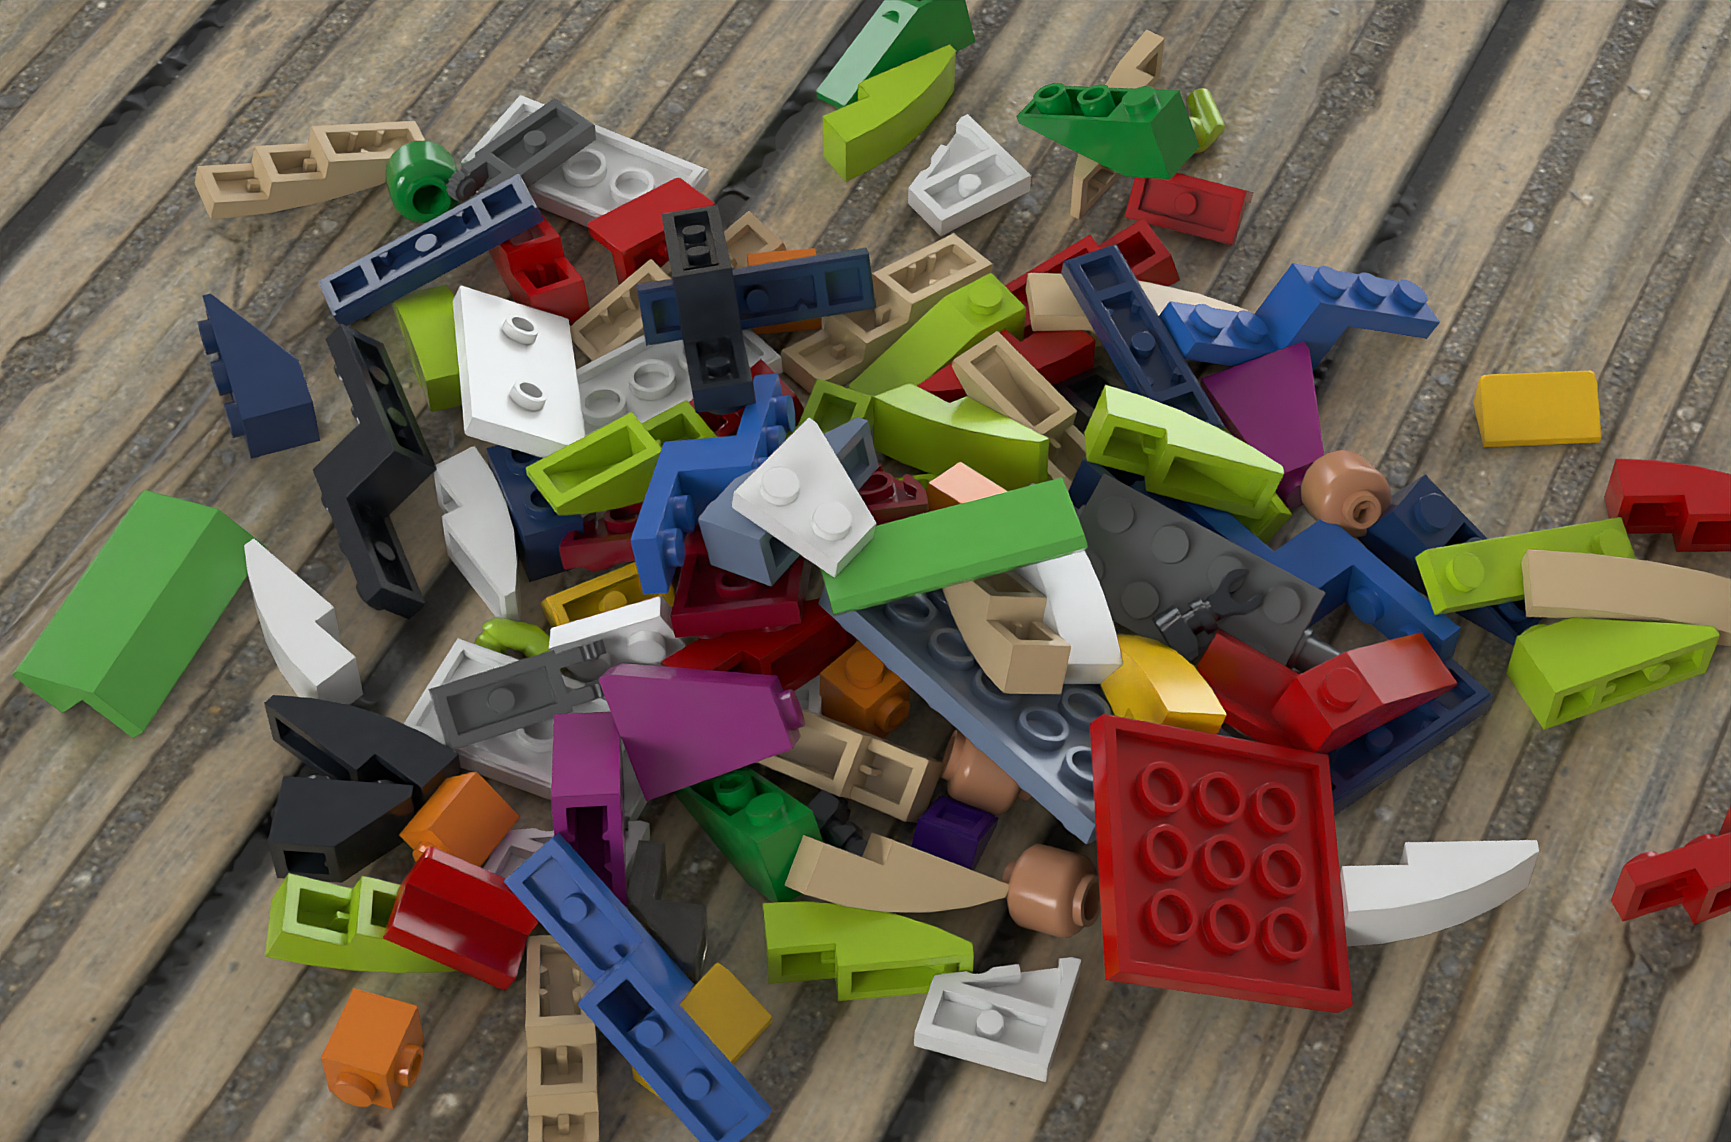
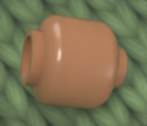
[1301,450,1391,538]
[939,729,1031,814]
[1002,844,1101,938]

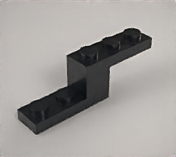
[661,205,756,415]
[312,324,437,619]

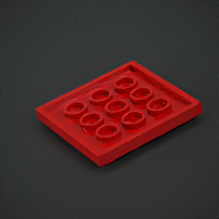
[1090,714,1353,1014]

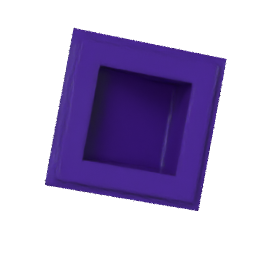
[911,795,999,871]

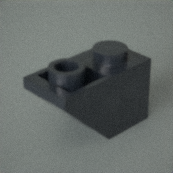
[268,775,418,883]

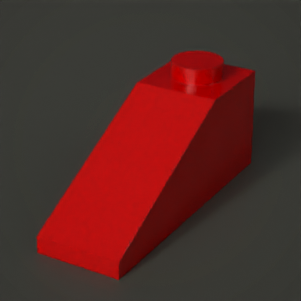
[1270,632,1457,754]

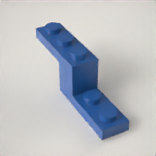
[1159,263,1440,371]
[630,373,795,595]
[1173,498,1461,661]
[504,832,772,1142]

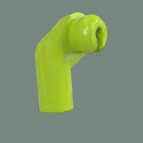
[1186,88,1225,154]
[474,617,566,672]

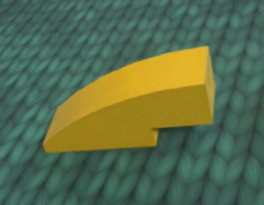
[1100,634,1227,734]

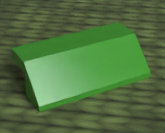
[819,477,1088,617]
[12,490,266,738]

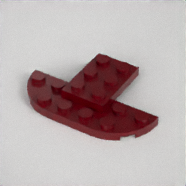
[559,464,930,639]

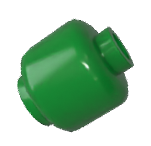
[385,141,459,223]

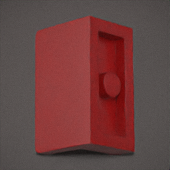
[1124,173,1254,246]
[587,178,716,285]
[1196,629,1300,749]
[383,847,539,991]

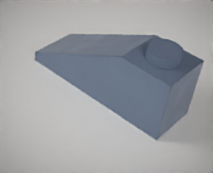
[698,417,879,586]

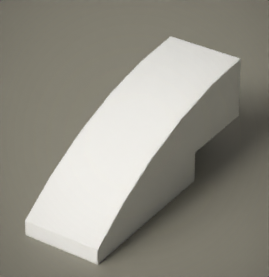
[433,446,522,621]
[244,539,363,705]
[1015,551,1123,684]
[1340,840,1539,946]

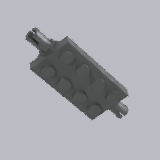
[1030,473,1344,673]

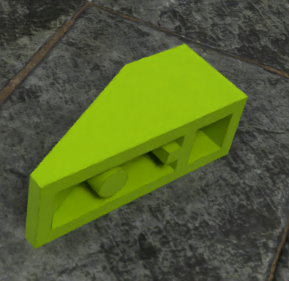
[848,273,1026,399]
[1506,617,1720,730]

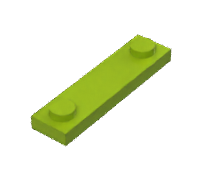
[1415,517,1636,615]

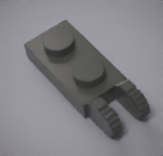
[446,98,596,203]
[428,639,607,750]

